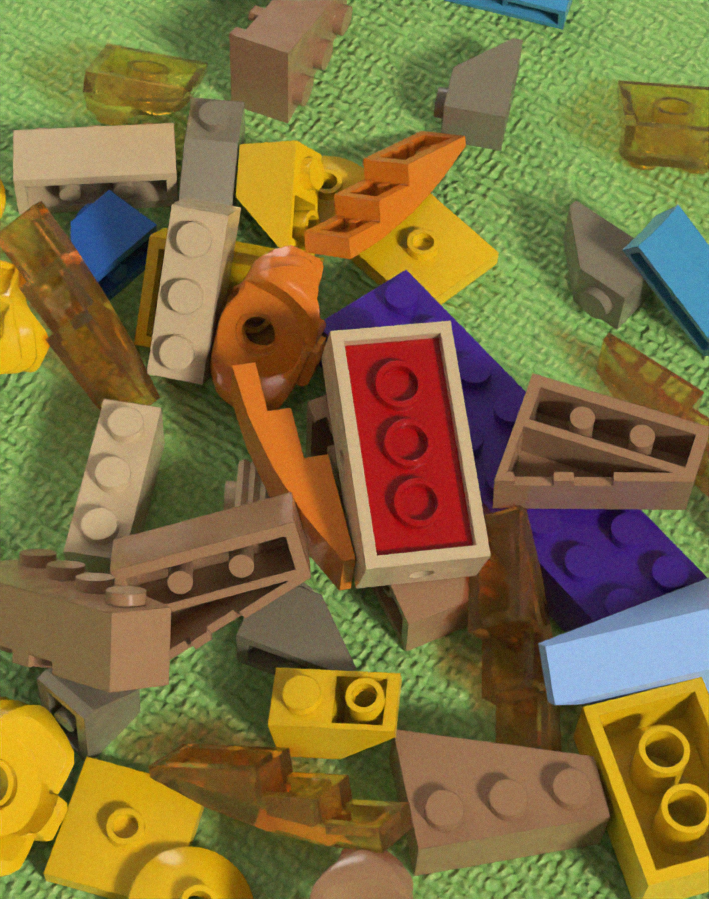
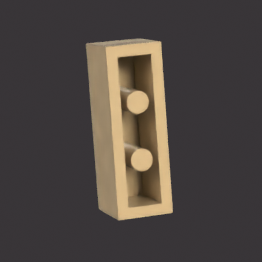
[13,123,179,214]
[147,197,241,385]
[63,399,165,575]

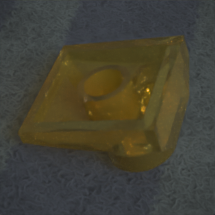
[83,43,208,125]
[617,80,709,174]

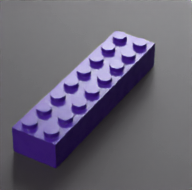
[319,270,707,633]

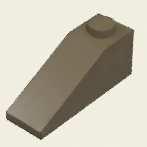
[179,97,245,206]

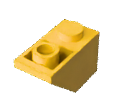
[236,140,325,256]
[268,667,402,760]

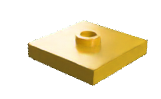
[351,193,499,305]
[43,756,208,899]

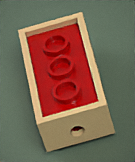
[321,321,491,589]

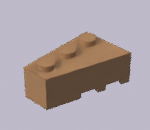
[229,0,353,123]
[492,373,709,510]
[110,492,311,660]
[389,729,610,876]

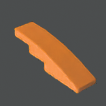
[304,131,466,259]
[231,362,356,591]

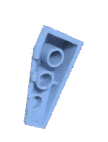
[538,578,709,705]

